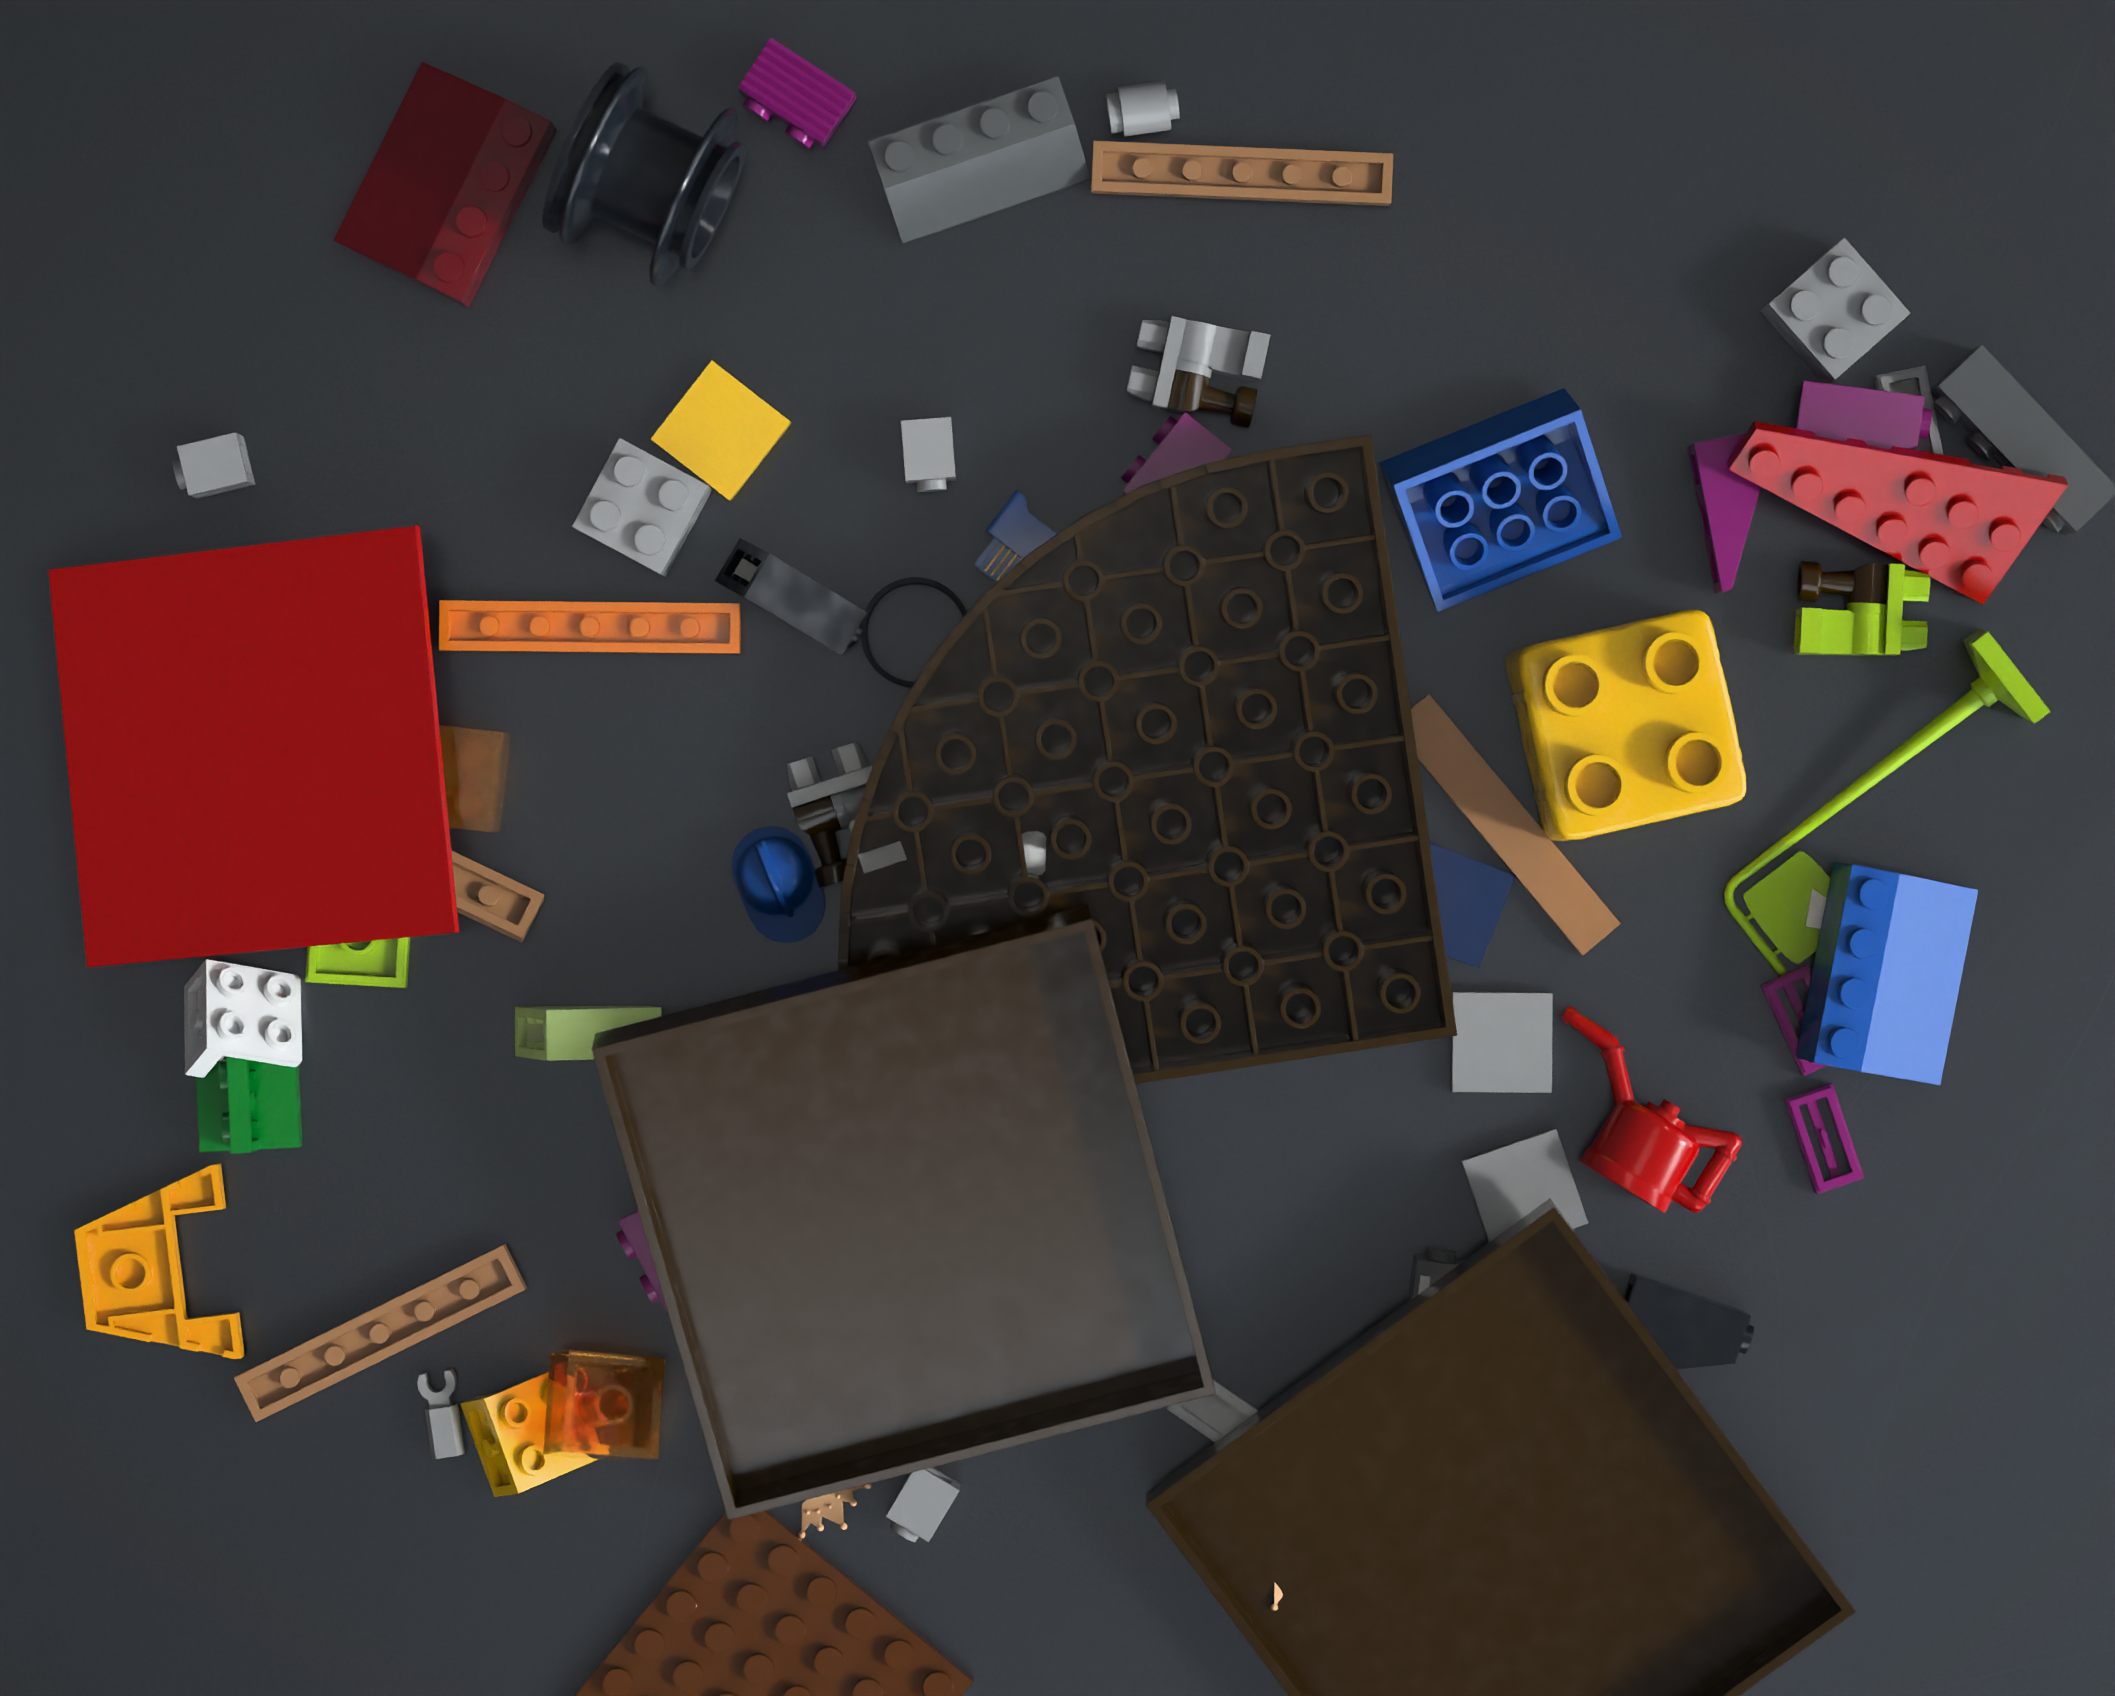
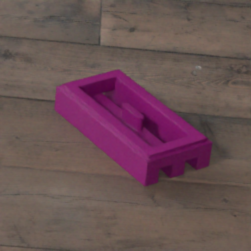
[1760,964,1827,1076]
[1783,1083,1864,1194]

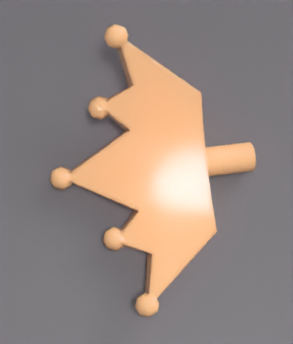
[798,1483,871,1539]

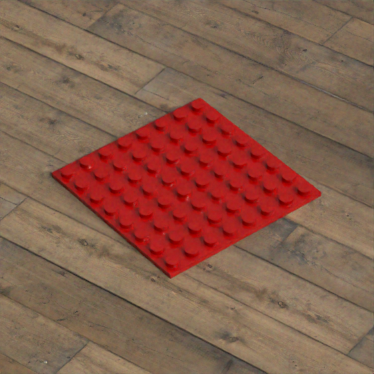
[48,526,459,967]

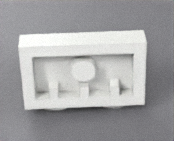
[184,959,302,1078]

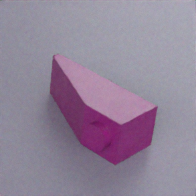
[1687,433,1761,594]

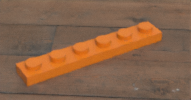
[439,600,741,654]

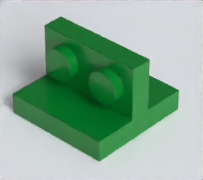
[196,1056,302,1154]

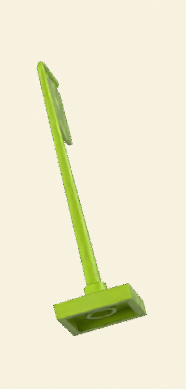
[1724,628,2051,976]

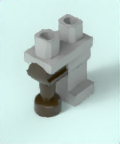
[1126,316,1271,428]
[787,742,907,888]

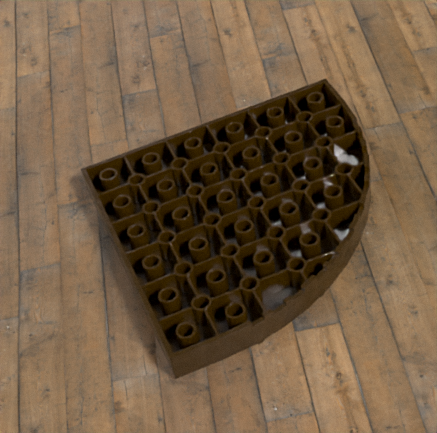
[838,435,1457,1084]

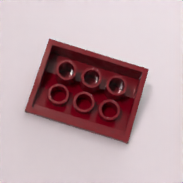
[333,62,557,308]

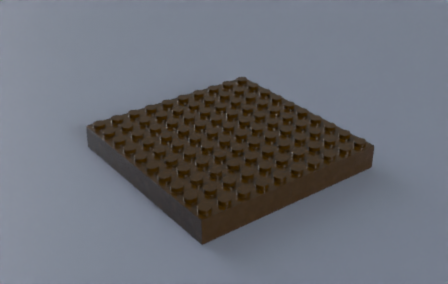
[592,905,1216,1520]
[1146,1198,1856,1696]

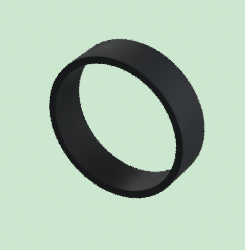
[861,577,967,688]

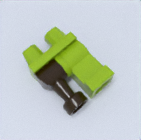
[1793,561,1930,656]

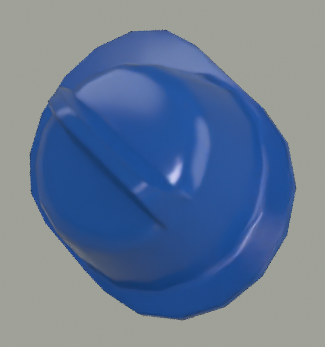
[731,826,826,943]

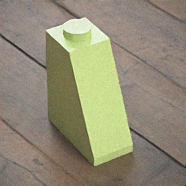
[515,1006,661,1061]

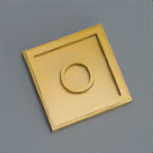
[651,360,791,502]

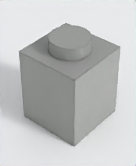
[901,417,956,492]
[173,432,255,499]
[886,1467,961,1542]

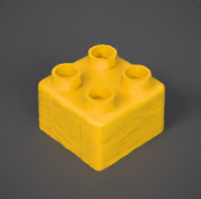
[1505,609,1746,841]

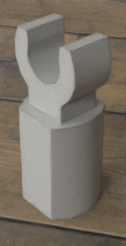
[417,1368,465,1459]

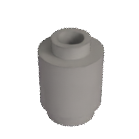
[1105,80,1180,137]

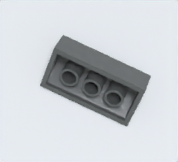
[868,76,1091,244]

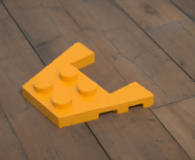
[74,1163,245,1359]

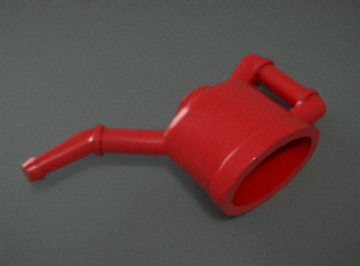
[1561,1006,1742,1213]

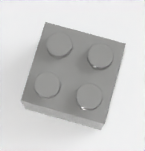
[1760,237,1911,384]
[572,438,712,577]

